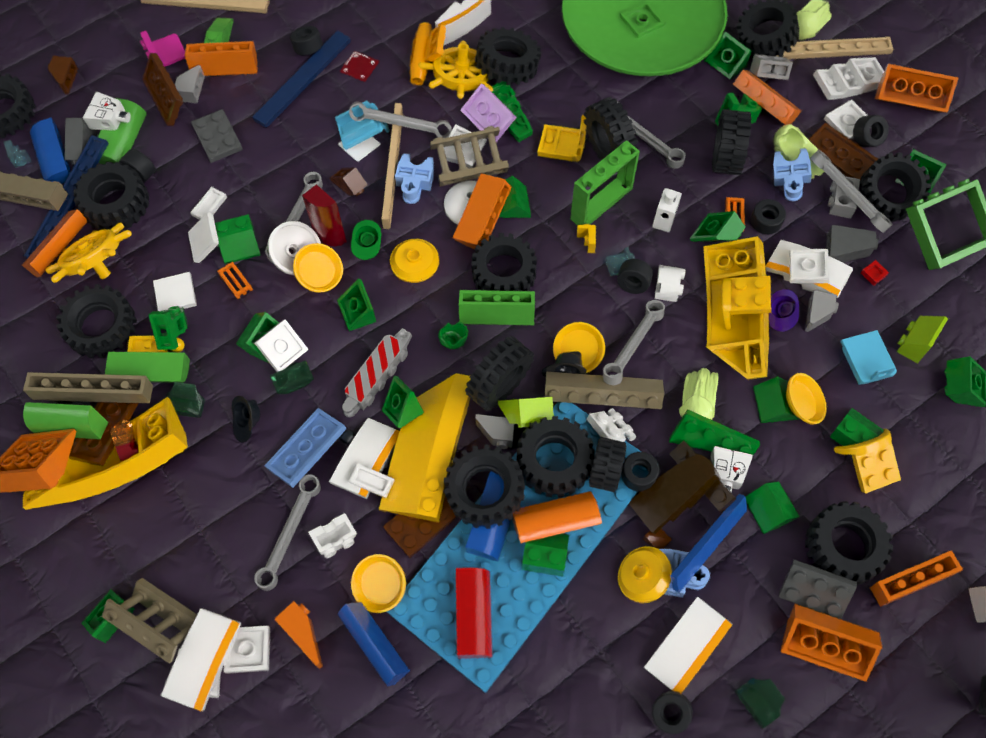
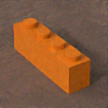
[733,70,802,125]
[870,550,963,607]

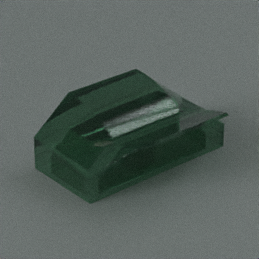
[270,360,314,394]
[165,382,205,418]
[735,678,785,729]

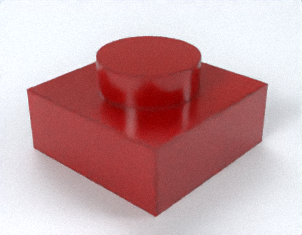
[861,260,889,286]

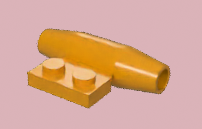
[410,22,446,85]

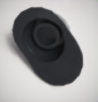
[542,351,587,377]
[232,395,260,443]

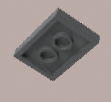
[191,109,243,163]
[779,560,857,619]

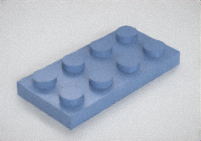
[264,408,347,488]

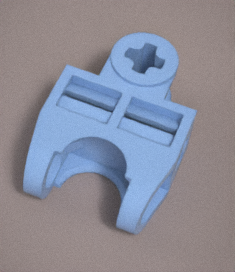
[773,148,812,201]
[395,154,434,204]
[659,549,710,598]

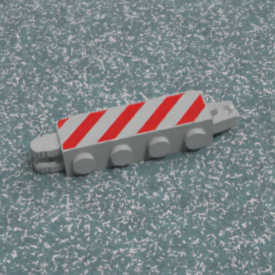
[342,328,412,418]

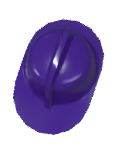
[769,289,799,332]

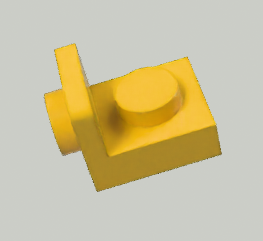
[577,224,596,253]

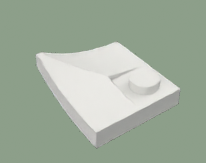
[444,124,486,168]

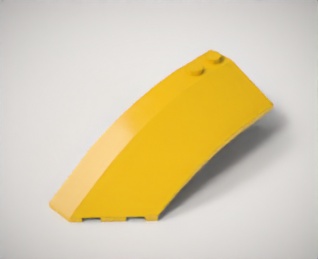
[703,236,769,379]
[379,373,471,523]
[23,397,188,510]

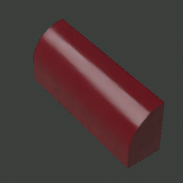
[302,184,347,247]

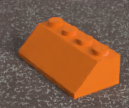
[875,64,958,113]
[781,604,882,682]

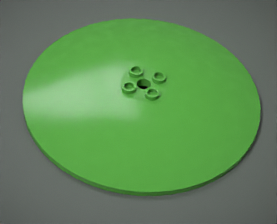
[562,0,727,76]

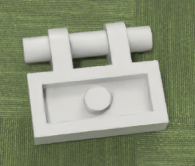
[587,408,636,442]

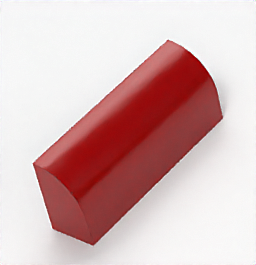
[456,568,493,659]

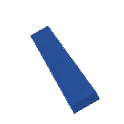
[670,494,747,593]

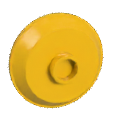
[390,239,439,283]
[293,243,343,293]
[553,322,605,373]
[786,373,826,425]
[618,546,672,603]
[351,554,406,613]

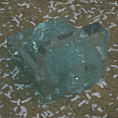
[4,140,32,168]
[605,247,635,276]

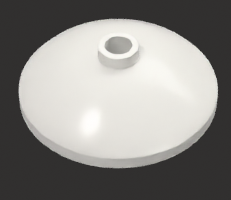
[444,181,477,224]
[268,221,321,275]

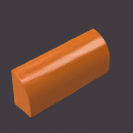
[185,41,258,76]
[452,173,512,249]
[22,209,87,277]
[512,491,602,543]

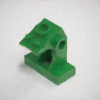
[715,93,762,125]
[148,306,188,350]

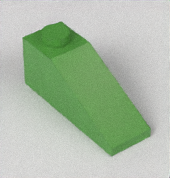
[204,18,233,43]

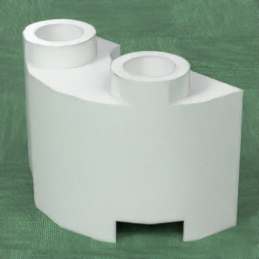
[654,265,685,302]
[308,513,357,558]

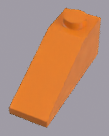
[275,601,323,669]

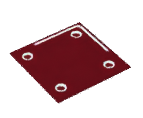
[339,51,380,82]

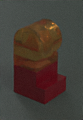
[111,420,139,461]

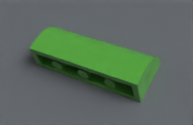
[98,98,147,164]
[459,290,535,325]
[105,352,190,383]
[23,402,108,439]

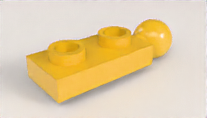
[127,336,185,353]

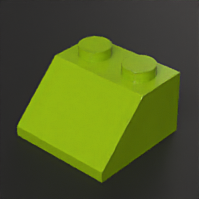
[897,316,948,364]
[498,397,554,428]

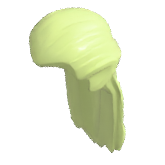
[797,0,832,40]
[773,124,824,179]
[679,368,719,420]

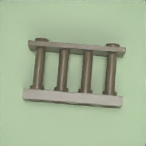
[430,126,509,187]
[102,578,197,664]

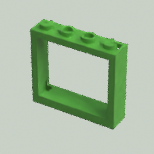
[571,140,640,226]
[906,178,986,270]

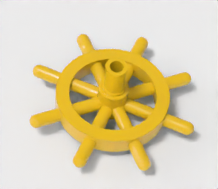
[418,40,493,99]
[45,223,132,283]

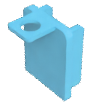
[335,101,390,150]
[841,330,897,385]

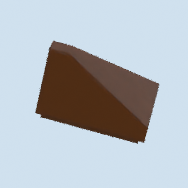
[643,529,672,549]

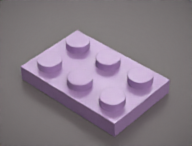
[461,83,516,142]

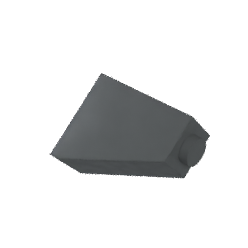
[65,118,97,165]
[826,225,879,263]

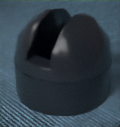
[339,430,356,446]

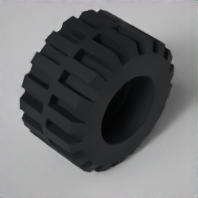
[589,437,627,492]

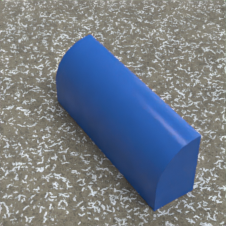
[30,118,71,184]
[466,471,511,562]
[338,602,410,687]

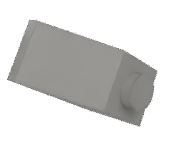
[175,65,205,103]
[805,290,839,332]
[475,414,515,449]

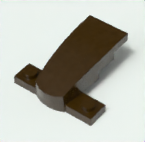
[629,440,737,534]

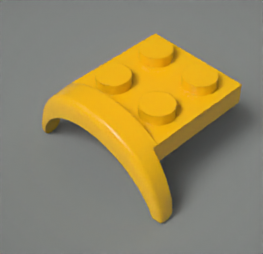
[537,115,587,162]
[721,276,771,330]
[834,428,901,494]

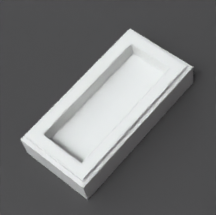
[190,187,227,220]
[348,463,395,499]

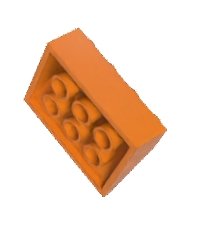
[0,429,76,493]

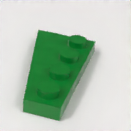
[492,81,533,142]
[669,409,760,455]

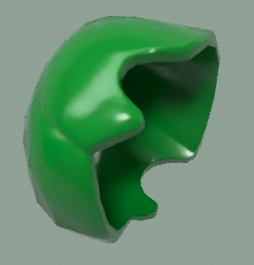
[438,322,469,349]

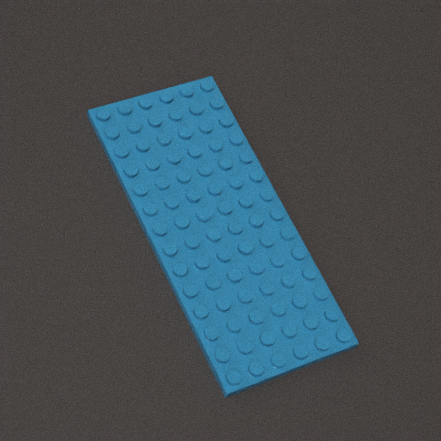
[387,402,648,693]

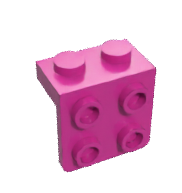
[140,31,186,67]

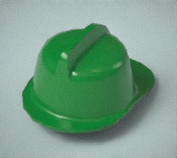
[351,220,382,260]

